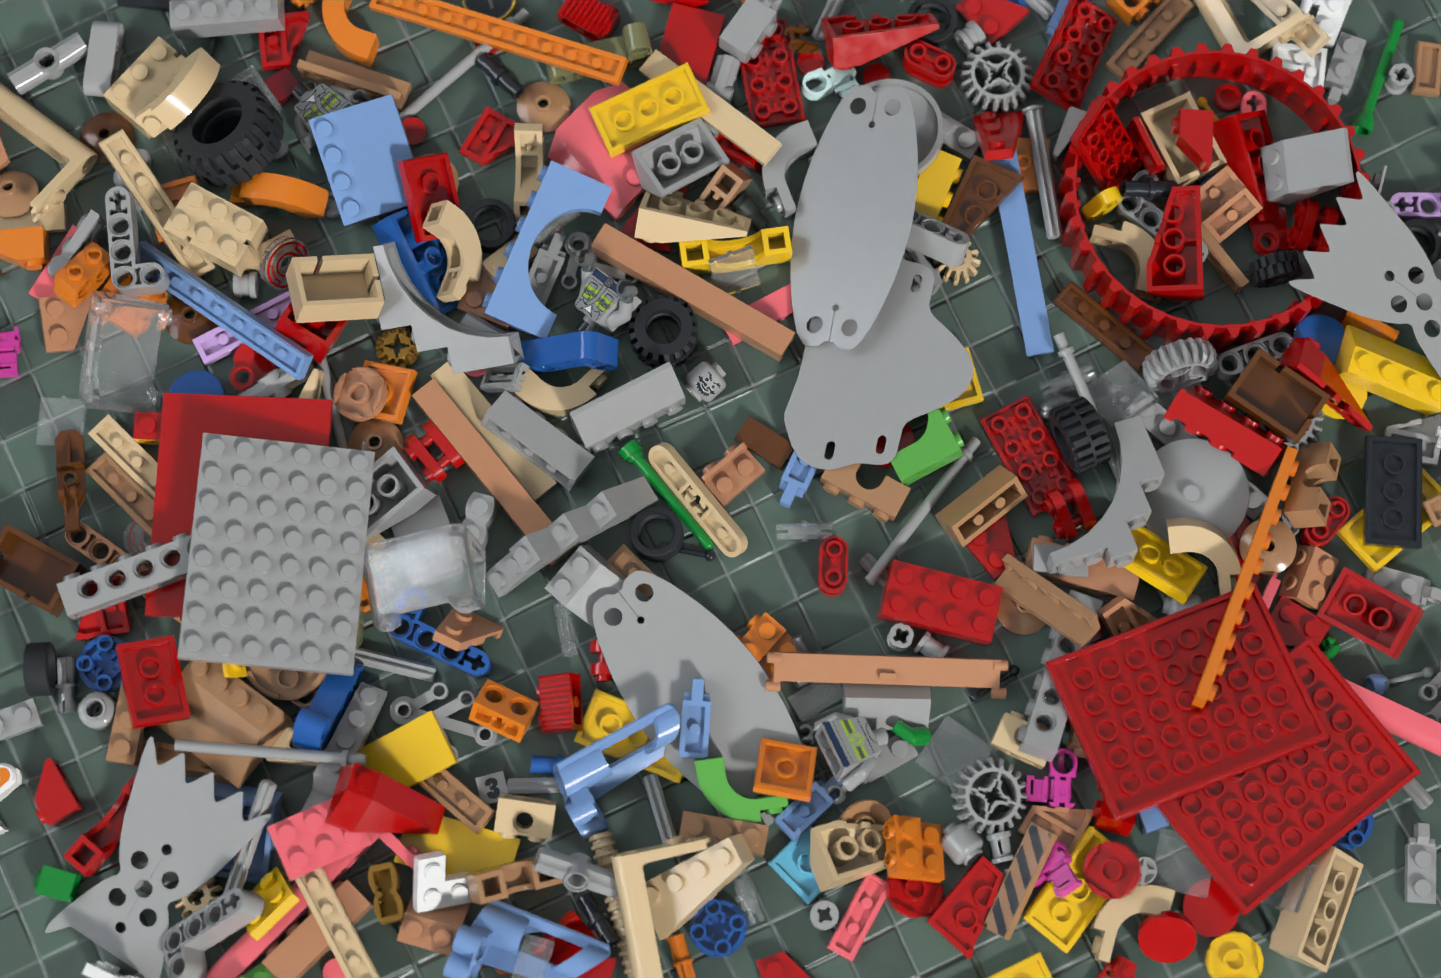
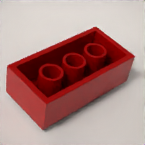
[876,560,1003,646]

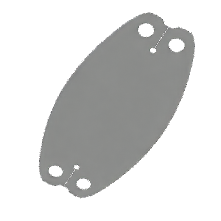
[790,85,918,349]
[593,571,802,826]

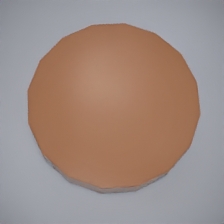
[333,366,388,422]

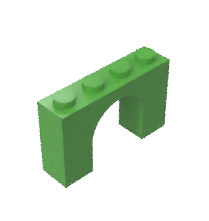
[891,407,964,486]

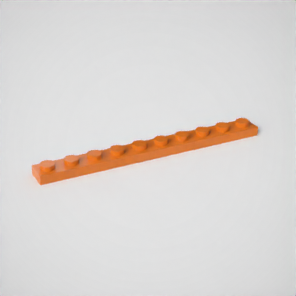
[369,0,628,86]
[1192,446,1300,709]

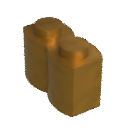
[368,862,407,925]

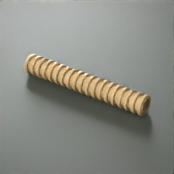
[588,831,633,978]

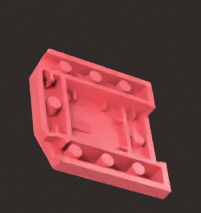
[548,82,675,222]

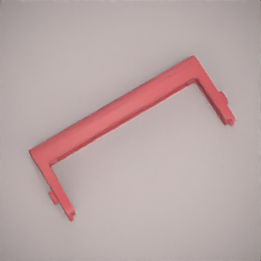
[1262,573,1441,757]
[205,832,422,978]

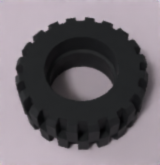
[174,80,284,188]

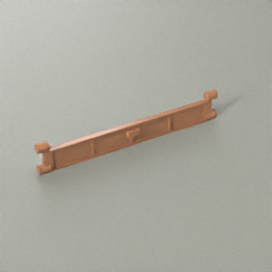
[765,651,1008,699]

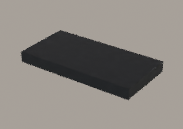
[1363,435,1423,550]

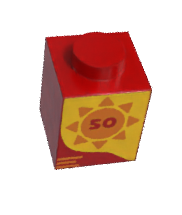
[133,411,162,446]

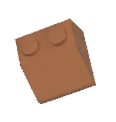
[396,895,472,956]

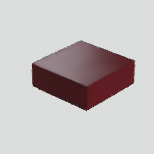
[264,67,299,105]

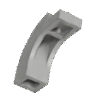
[762,120,817,220]

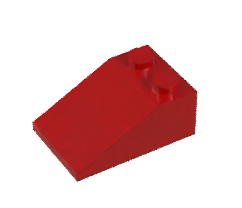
[275,264,350,364]
[1316,567,1425,660]

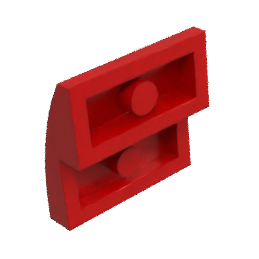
[1126,116,1166,179]

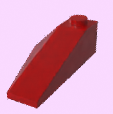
[821,13,939,70]
[1213,110,1279,222]
[1146,185,1204,302]
[1278,337,1373,431]
[325,763,445,835]

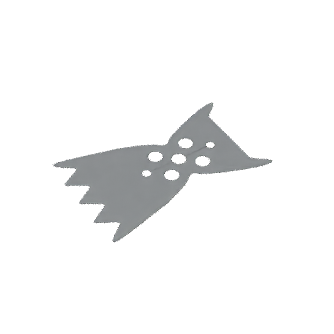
[1289,172,1441,377]
[45,737,271,978]

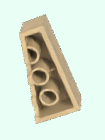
[645,833,755,941]

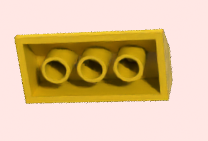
[1334,325,1441,416]

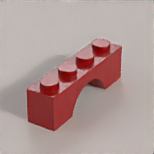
[63,772,137,877]

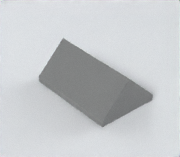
[632,117,730,198]
[843,683,931,731]

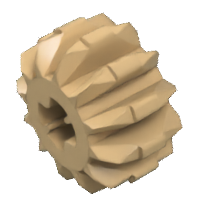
[933,241,981,285]
[175,877,223,918]

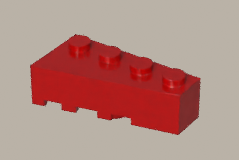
[1163,384,1288,476]

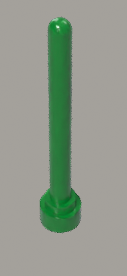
[1351,18,1404,136]
[618,439,714,550]

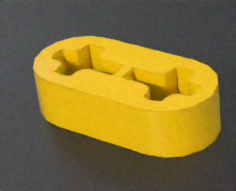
[1081,186,1123,223]

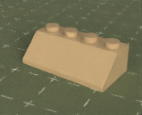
[1269,846,1364,973]

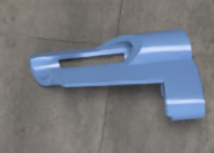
[553,702,680,841]
[443,900,611,978]

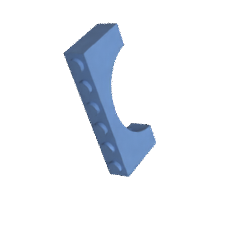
[481,160,612,339]

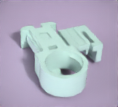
[802,67,859,101]

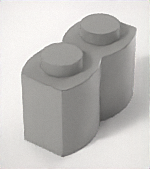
[457,492,497,556]

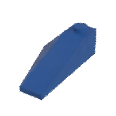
[371,208,458,314]

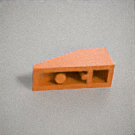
[0,226,50,270]

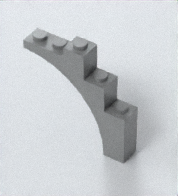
[373,241,524,374]
[1046,415,1165,574]
[485,476,658,598]

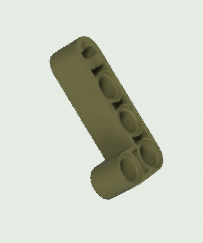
[546,22,652,84]

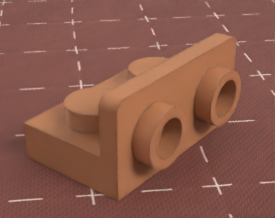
[701,442,765,507]

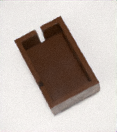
[1224,348,1331,445]
[0,523,87,618]

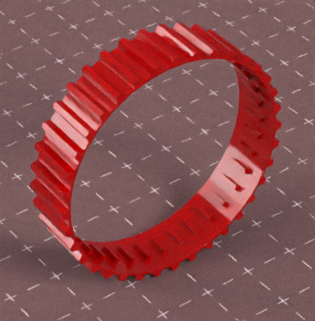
[1056,43,1370,353]

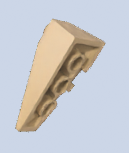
[634,190,752,243]
[810,820,887,892]

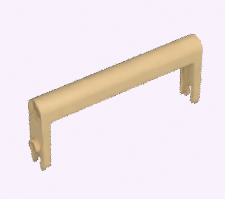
[1194,0,1315,56]
[0,82,98,223]
[611,835,711,978]

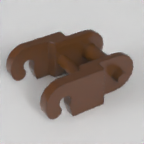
[783,24,819,54]

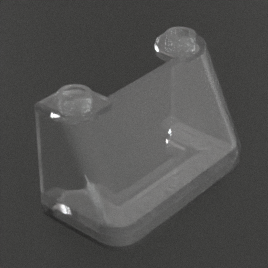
[79,291,172,413]
[364,524,486,632]

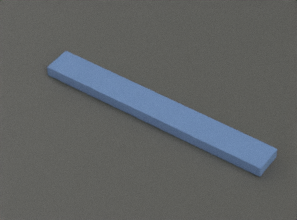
[990,150,1055,358]
[139,241,314,380]

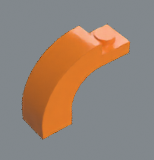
[322,0,380,68]
[229,172,329,219]

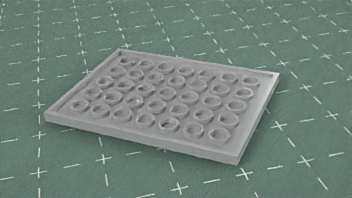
[177,433,375,676]

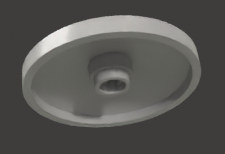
[850,79,944,175]
[1143,439,1249,542]

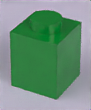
[34,865,83,903]

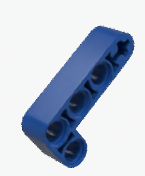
[511,331,619,374]
[388,588,492,679]
[293,661,365,751]

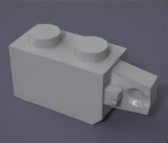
[719,0,783,64]

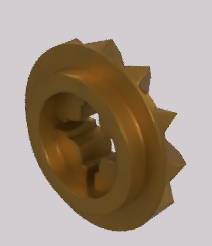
[375,327,420,368]

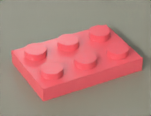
[267,798,372,882]

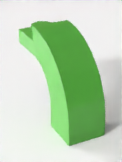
[694,755,788,822]

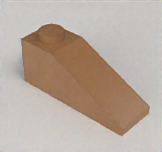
[698,162,753,210]

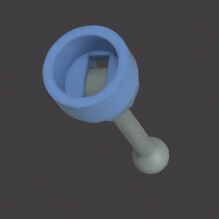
[1365,667,1434,695]

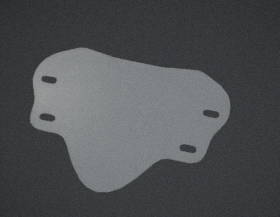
[784,259,973,470]

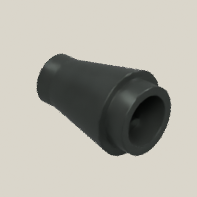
[729,193,770,232]

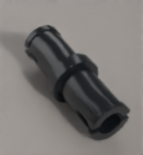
[475,52,525,100]
[1120,178,1178,200]
[576,893,621,949]

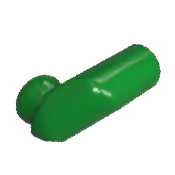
[1321,636,1340,662]
[891,720,932,746]

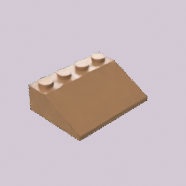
[157,661,293,789]

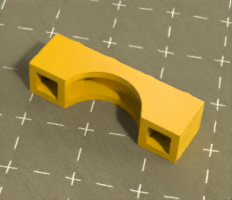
[679,226,792,275]

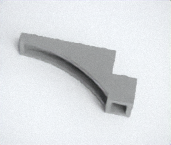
[301,682,387,812]

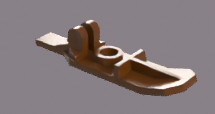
[55,429,86,533]

